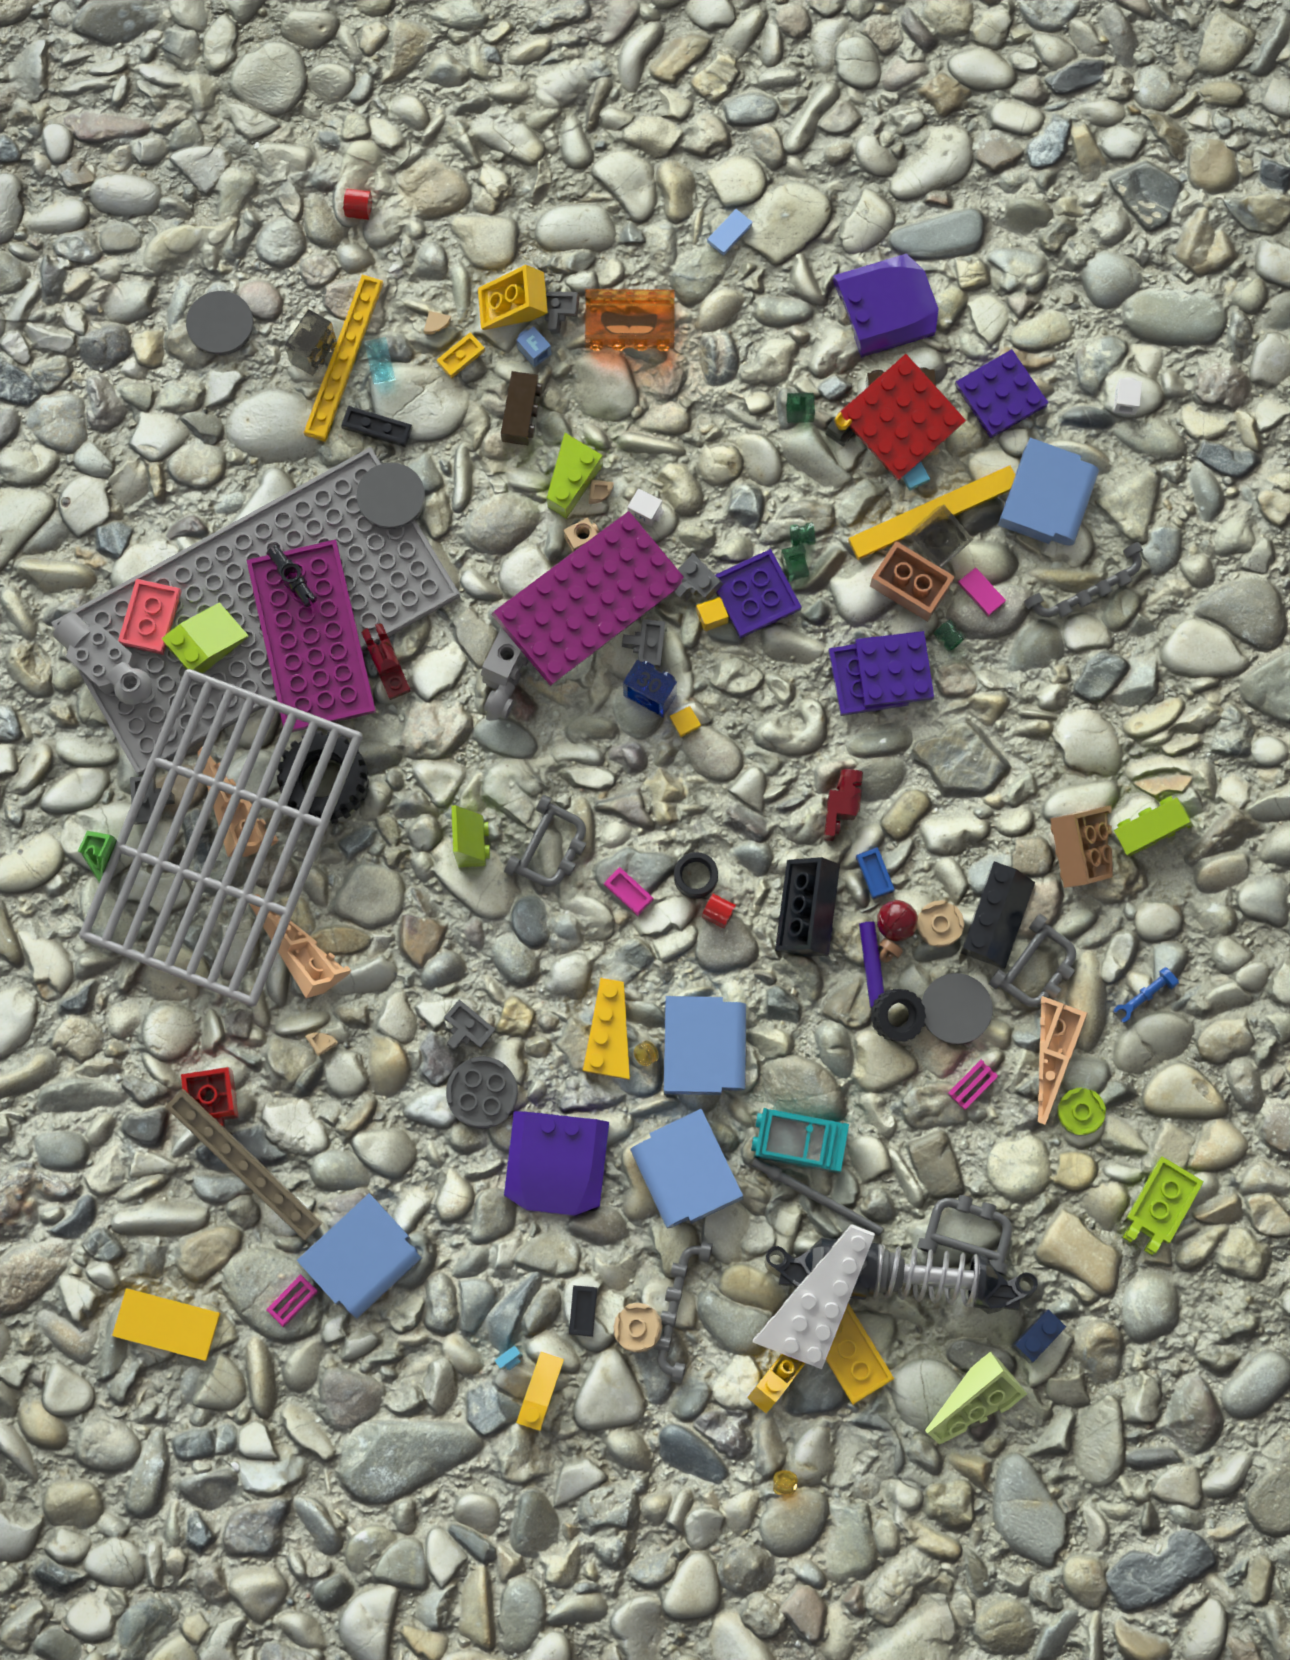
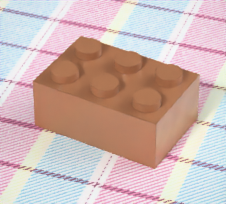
[870,541,955,622]

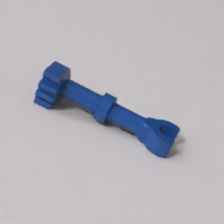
[1112,967,1179,1023]

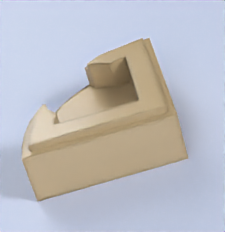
[424,311,451,335]
[589,480,614,504]
[305,1033,339,1057]

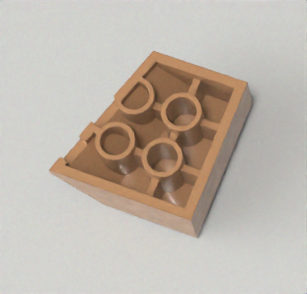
[1050,805,1113,888]

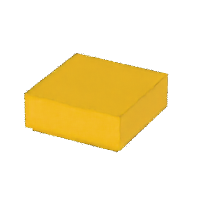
[670,706,701,738]

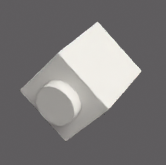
[1113,377,1142,415]
[627,488,664,527]

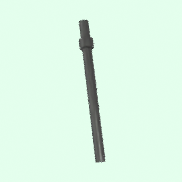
[751,1157,883,1236]

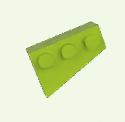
[547,433,603,519]
[1114,796,1194,857]

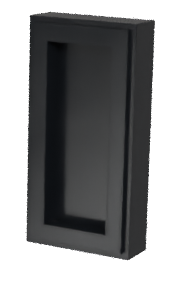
[569,1285,598,1337]

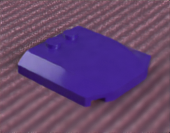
[833,254,939,358]
[504,1111,609,1216]

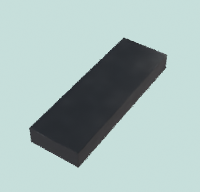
[341,406,413,448]

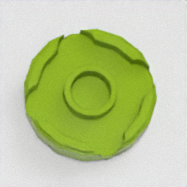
[1057,1088,1106,1136]

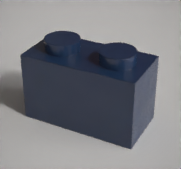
[1011,1309,1066,1363]

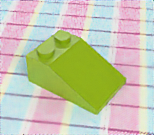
[162,602,249,674]
[451,805,490,868]

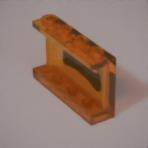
[585,289,675,351]

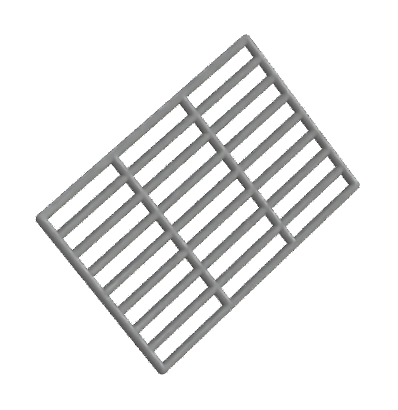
[79,669,363,1007]

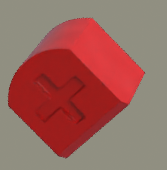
[343,188,373,220]
[702,893,736,929]

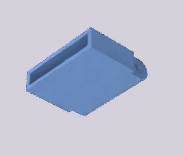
[998,437,1099,546]
[664,996,746,1095]
[630,1109,744,1229]
[297,1193,422,1319]

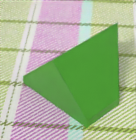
[77,830,117,883]

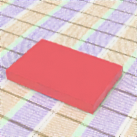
[118,579,182,655]

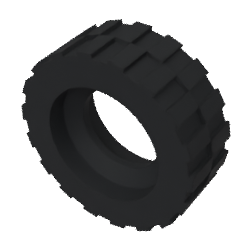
[870,989,926,1042]

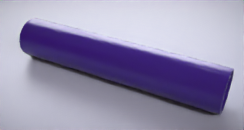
[859,921,885,1008]

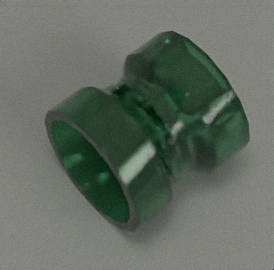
[790,522,816,547]
[934,619,966,652]

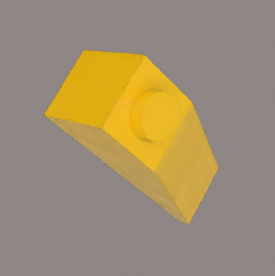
[516,1352,564,1431]

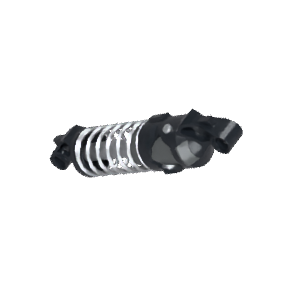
[764,1237,1038,1314]

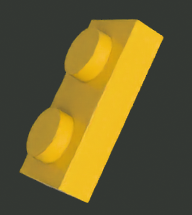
[436,332,485,379]

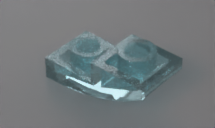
[364,337,395,384]

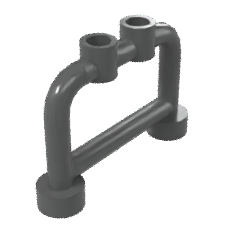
[504,794,587,887]
[988,913,1076,1007]
[917,1195,1012,1275]

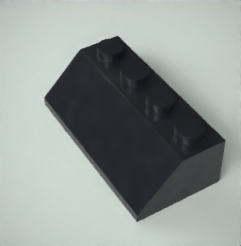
[775,857,840,957]
[960,861,1035,969]

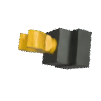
[826,412,854,447]

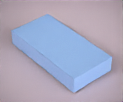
[707,209,753,256]

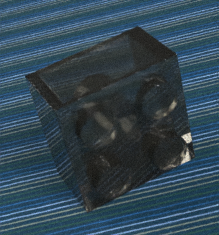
[284,309,337,376]
[904,505,974,568]

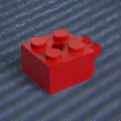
[181,1067,239,1128]

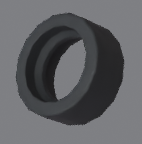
[674,852,718,899]

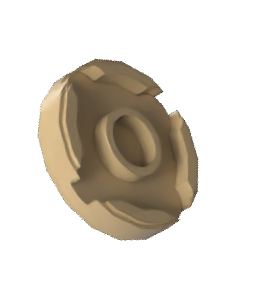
[917,900,964,948]
[614,1303,662,1353]

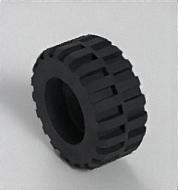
[277,731,369,824]

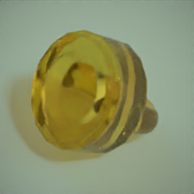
[634,1040,659,1066]
[773,1470,798,1496]

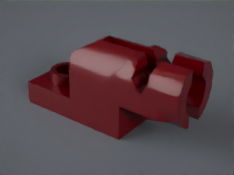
[361,623,411,700]
[824,769,863,841]

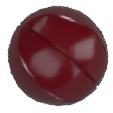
[877,900,918,942]

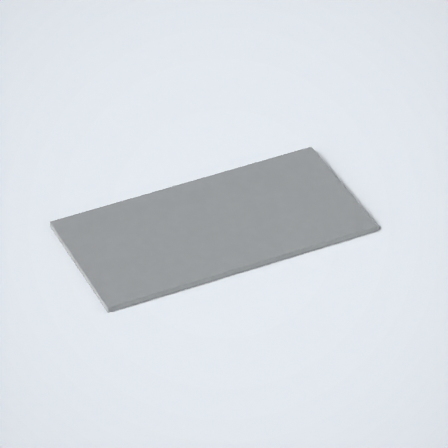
[51,447,461,777]

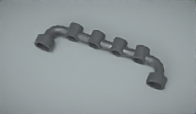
[1024,542,1143,618]
[654,1241,713,1384]

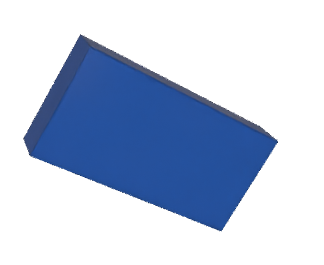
[856,847,895,900]

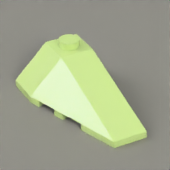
[925,1352,1027,1445]

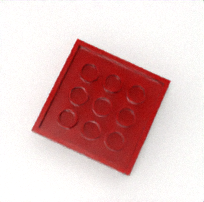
[838,354,966,481]

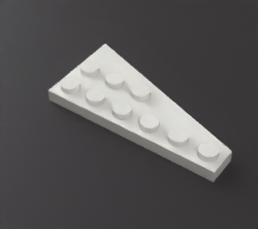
[753,1224,875,1369]

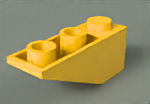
[747,1354,805,1413]

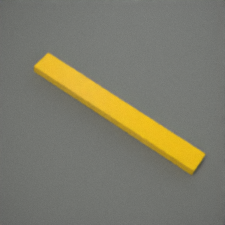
[304,274,384,442]
[848,465,1015,560]

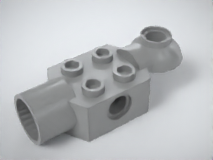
[53,613,152,705]
[481,627,529,721]

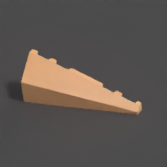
[197,747,279,857]
[249,894,351,998]
[1038,996,1088,1125]

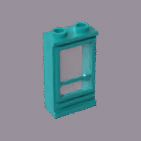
[751,1108,849,1174]

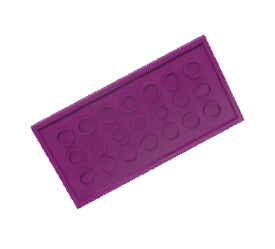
[491,511,684,686]
[246,539,376,733]

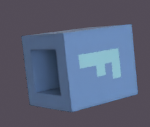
[516,326,552,368]

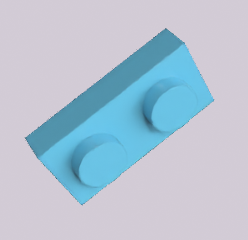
[495,1345,522,1371]

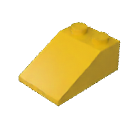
[478,265,548,330]

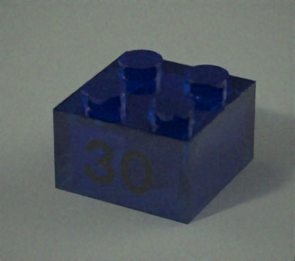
[623,660,677,717]

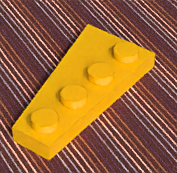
[583,978,630,1080]

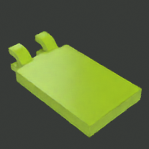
[1122,1156,1204,1256]

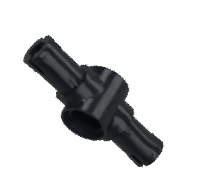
[266,545,317,607]

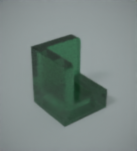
[786,393,815,423]
[780,544,810,582]

